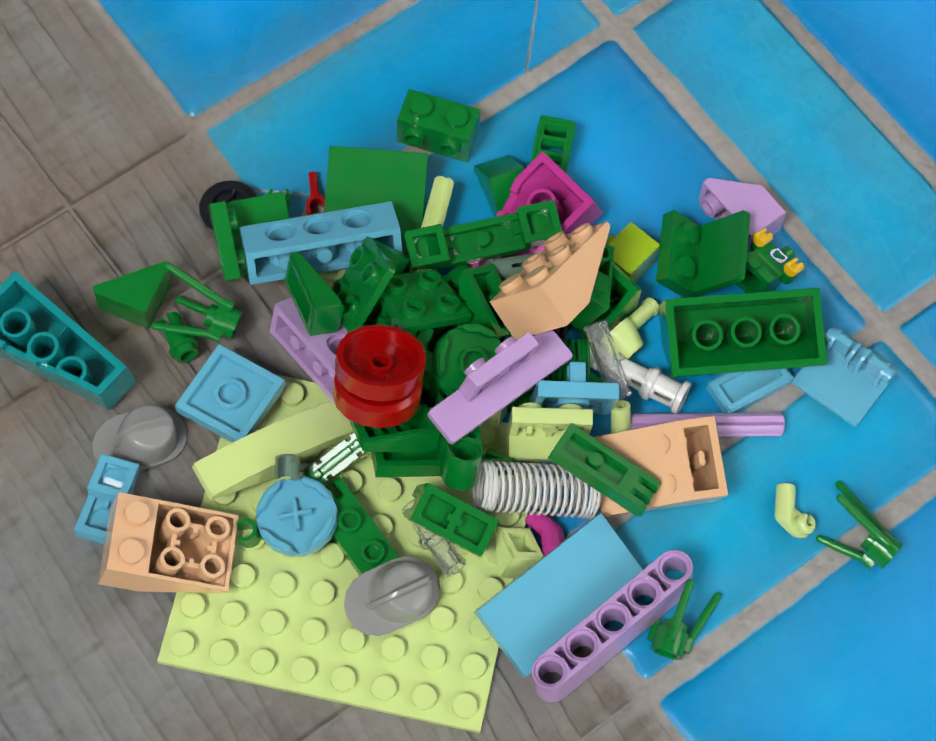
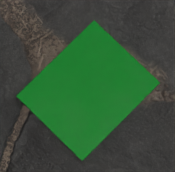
[324,146,428,270]

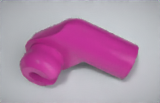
[525,508,564,556]

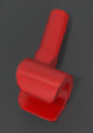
[306,171,325,215]

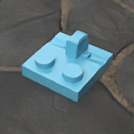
[175,344,286,443]
[530,362,619,415]

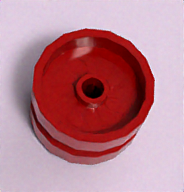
[332,324,426,428]

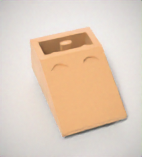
[490,221,610,340]
[594,416,728,517]
[98,492,239,593]

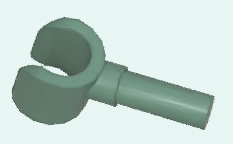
[275,454,310,481]

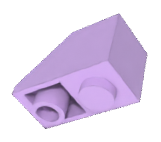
[698,178,786,252]

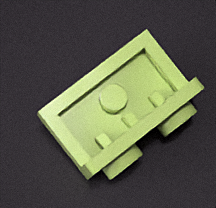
[508,403,593,462]

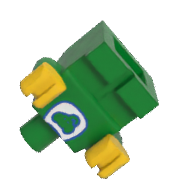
[735,228,804,293]

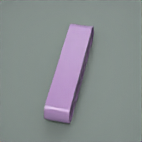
[532,550,693,703]

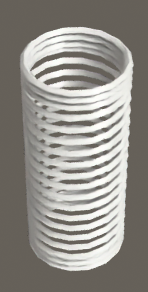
[471,460,601,519]

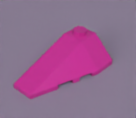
[470,151,603,282]

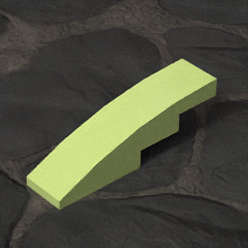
[192,401,354,500]

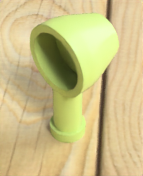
[600,297,659,359]

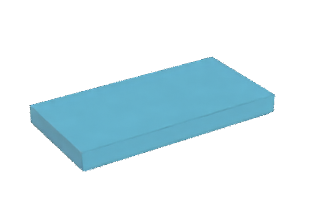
[474,513,643,678]

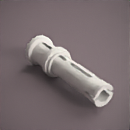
[584,338,692,414]

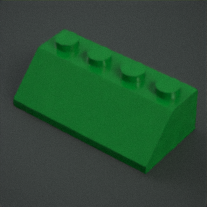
[658,288,828,378]

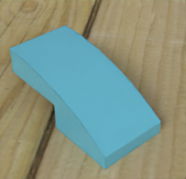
[74,453,140,545]

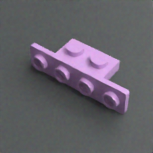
[427,330,573,444]

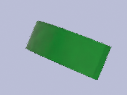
[404,200,562,270]

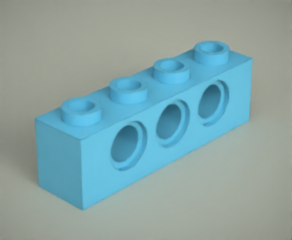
[239,201,403,285]

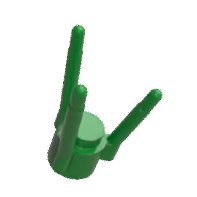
[151,262,243,342]
[816,481,903,570]
[647,578,721,660]

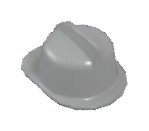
[92,404,187,471]
[344,556,439,636]

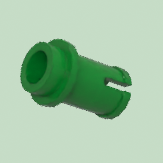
[158,312,199,363]

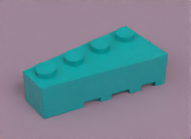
[0,271,136,410]

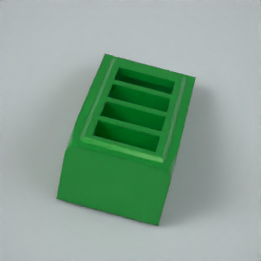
[530,115,576,173]
[284,252,344,336]
[350,404,440,453]

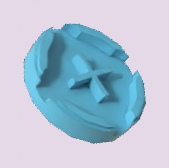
[256,476,338,557]

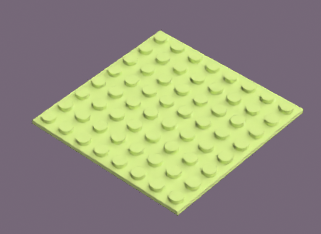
[157,374,539,734]

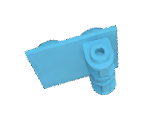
[791,327,899,428]

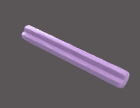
[630,413,785,437]

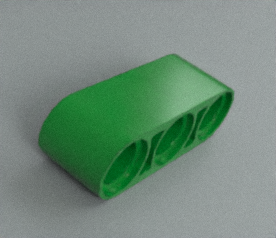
[435,387,483,491]

